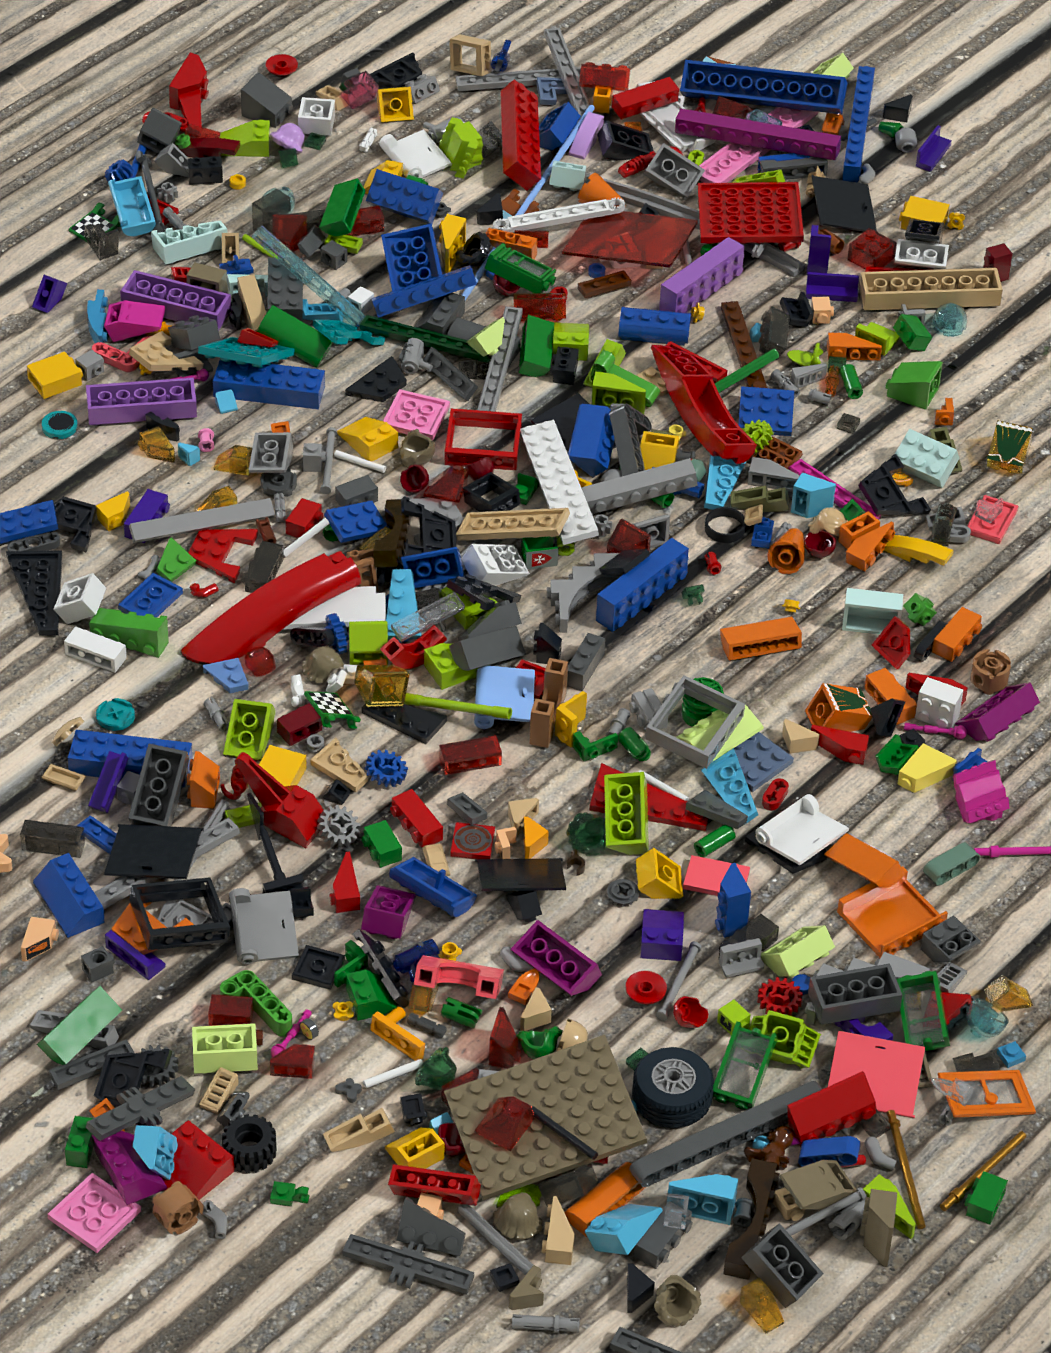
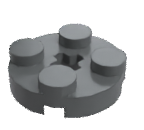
[260,468,297,497]

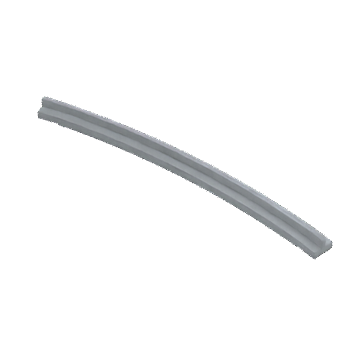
[585,175,805,277]

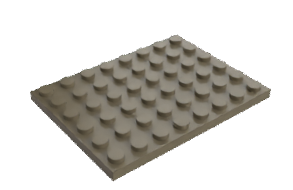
[444,1035,647,1201]

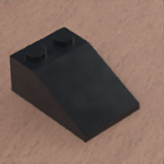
[597,120,654,161]
[905,219,944,244]

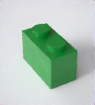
[893,314,933,351]
[362,820,402,868]
[65,1116,94,1168]
[965,1171,1008,1225]

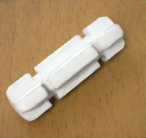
[359,127,377,152]

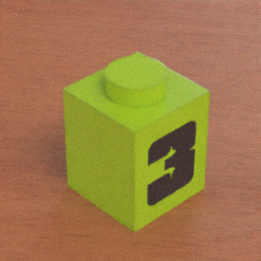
[717,999,751,1035]

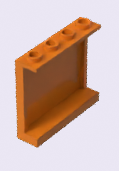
[837,866,948,958]

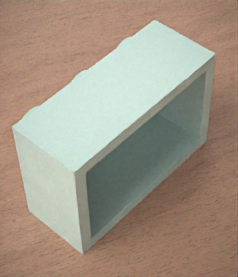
[895,429,960,488]
[842,588,903,635]

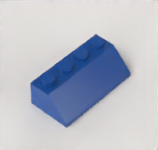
[568,404,614,477]
[33,853,105,938]

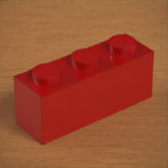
[390,789,443,848]

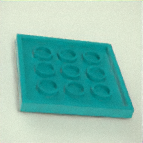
[198,337,294,367]

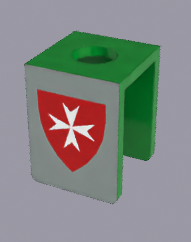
[521,536,558,570]

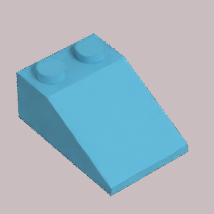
[667,1174,738,1225]
[584,1204,663,1255]

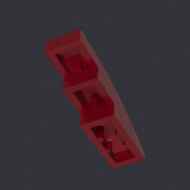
[175,138,240,158]

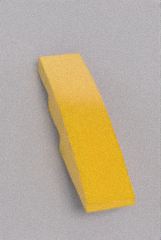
[884,535,953,566]

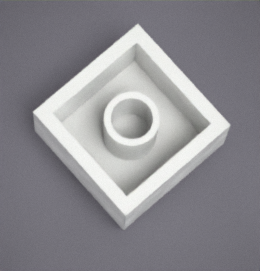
[298,97,335,136]
[53,573,106,624]
[915,677,963,729]

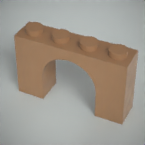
[529,658,568,748]

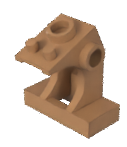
[347,549,379,591]

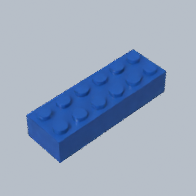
[213,360,325,410]
[596,538,689,632]
[68,730,193,787]

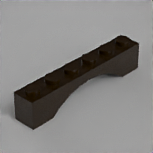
[373,499,412,567]
[723,1158,780,1280]

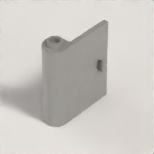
[229,888,299,964]

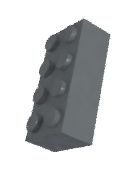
[267,258,303,322]
[128,743,190,827]
[808,963,903,1025]

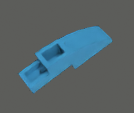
[87,289,108,343]

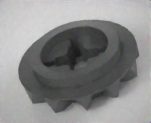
[607,879,639,907]

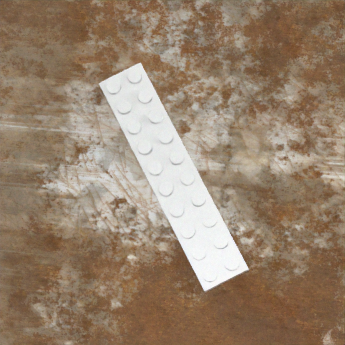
[520,420,599,545]

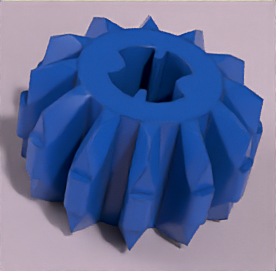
[105,159,134,182]

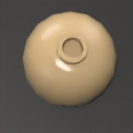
[556,1018,588,1052]

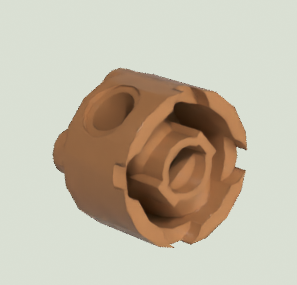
[970,649,1011,695]
[152,1181,203,1235]

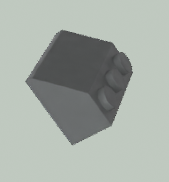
[414,293,465,335]

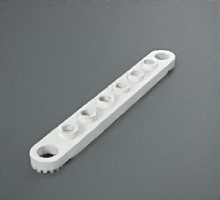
[493,198,625,232]

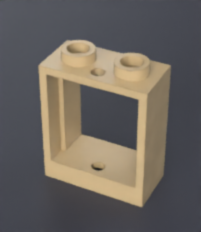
[449,34,492,76]

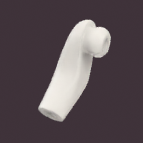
[291,674,305,707]

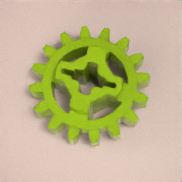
[741,419,774,453]

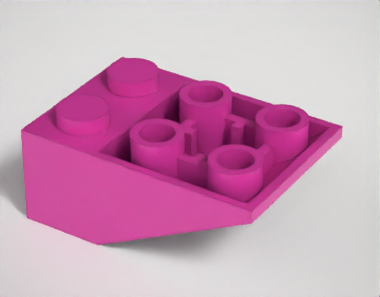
[104,300,165,342]

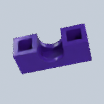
[834,1017,894,1049]

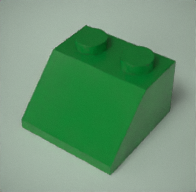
[346,969,397,1021]

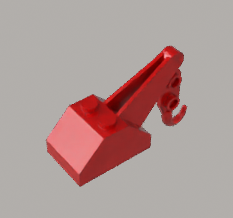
[142,52,209,137]
[220,752,324,849]

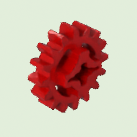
[757,977,802,1016]

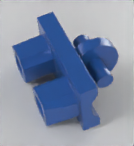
[219,255,254,275]

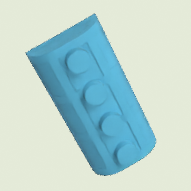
[108,176,156,236]

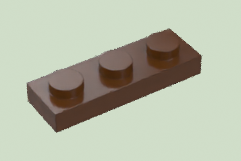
[577,270,632,299]

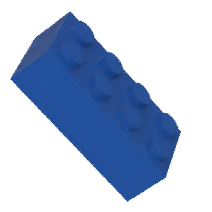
[366,169,443,224]

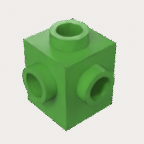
[903,593,937,626]

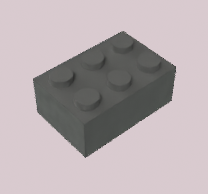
[741,1223,824,1308]

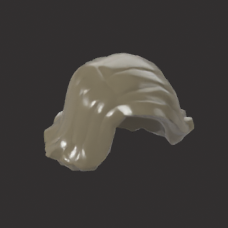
[400,428,436,467]
[302,646,344,684]
[493,1192,543,1240]
[654,1275,702,1327]

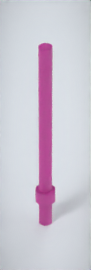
[974,845,1051,858]

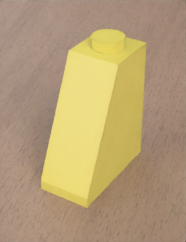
[897,743,957,793]

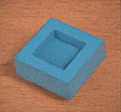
[997,1041,1026,1068]

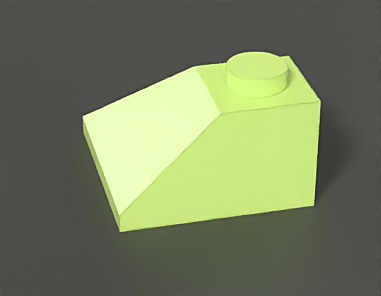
[467,317,505,357]

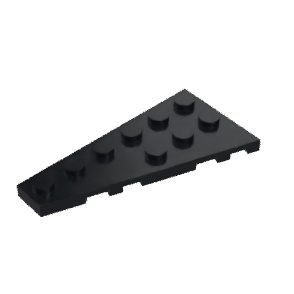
[6,550,63,636]

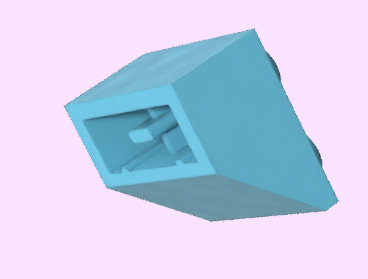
[791,473,836,518]
[133,1125,178,1180]

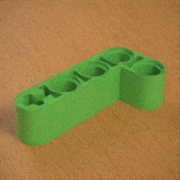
[591,350,660,407]
[220,970,292,1037]

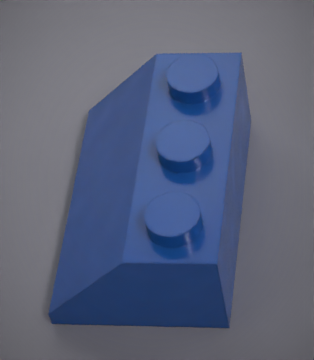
[539,102,581,150]
[401,547,464,588]
[715,863,751,938]

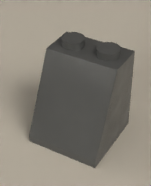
[241,72,293,128]

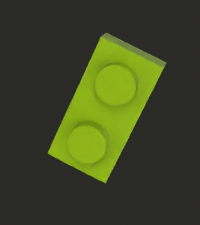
[325,235,363,254]
[225,803,262,828]

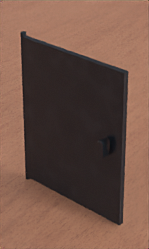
[811,175,877,233]
[531,392,616,469]
[104,824,204,879]
[475,858,566,892]

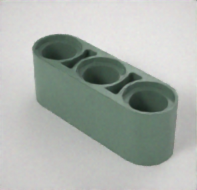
[923,842,980,886]

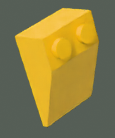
[439,214,466,273]
[337,417,398,461]

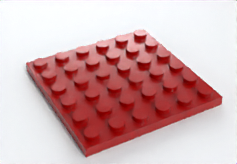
[698,182,804,244]

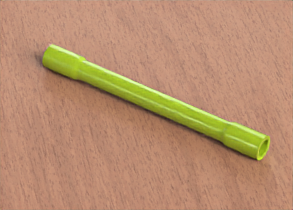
[403,693,512,719]

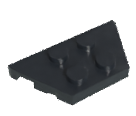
[365,52,422,88]
[345,356,407,402]

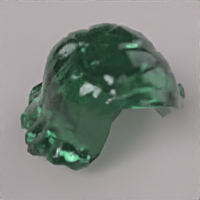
[566,812,606,856]
[415,1047,457,1090]

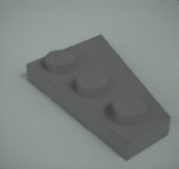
[685,790,748,829]
[397,1197,466,1256]

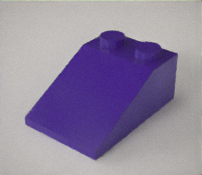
[640,909,684,961]

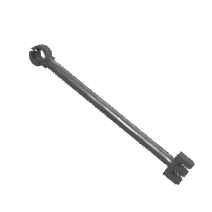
[135,150,166,233]

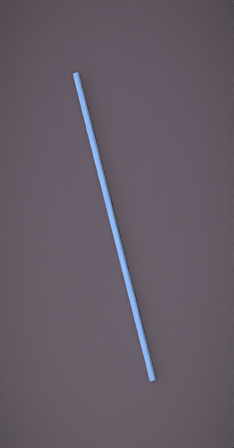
[461,105,595,301]

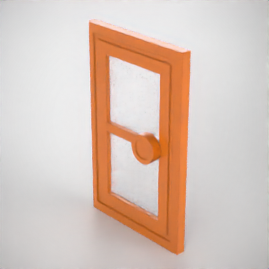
[938,1070,1036,1117]

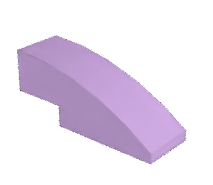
[569,112,604,159]

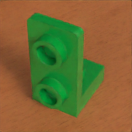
[572,731,618,762]
[334,940,368,988]

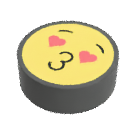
[299,1018,319,1040]

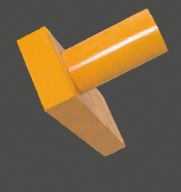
[370,1006,425,1061]

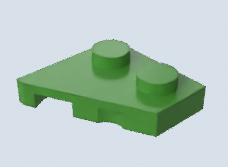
[156,537,196,582]

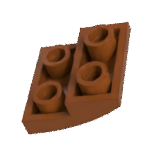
[753,436,803,469]

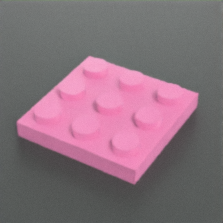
[383,389,450,440]
[48,1173,141,1253]

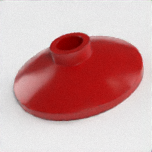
[266,54,298,75]
[625,971,667,1004]

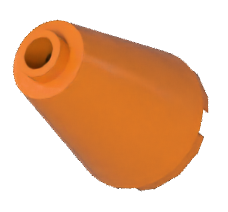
[578,172,626,215]
[768,528,804,574]

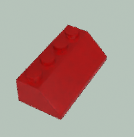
[787,1071,876,1147]

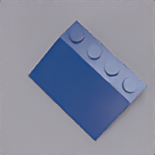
[381,223,443,291]

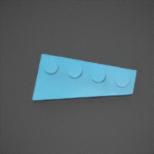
[704,455,746,510]
[386,569,422,639]
[701,748,759,825]

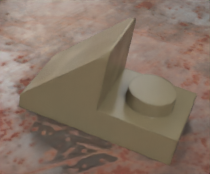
[509,1265,544,1310]

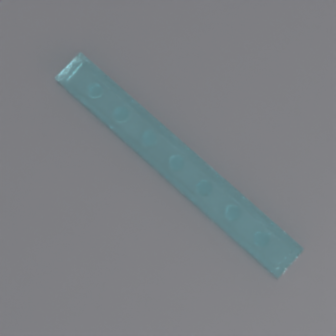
[251,226,366,329]

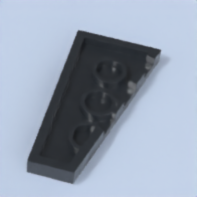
[362,697,447,744]
[352,929,411,1008]

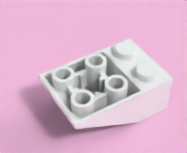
[461,544,530,586]

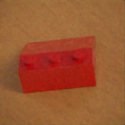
[161,1120,234,1200]

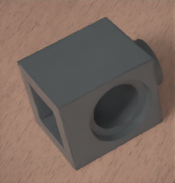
[320,240,347,270]
[81,946,115,983]

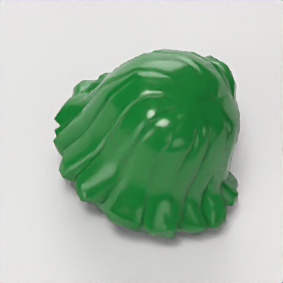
[515,1026,563,1060]

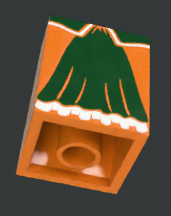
[805,683,873,732]

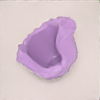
[270,123,305,154]

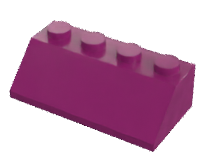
[955,682,1040,742]
[510,920,602,996]
[92,1131,167,1205]

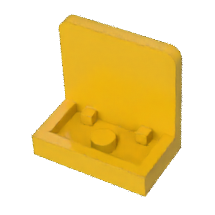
[555,691,587,748]

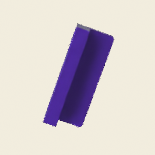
[916,125,952,172]
[807,225,831,274]
[806,272,859,302]
[88,751,129,814]
[105,930,166,980]

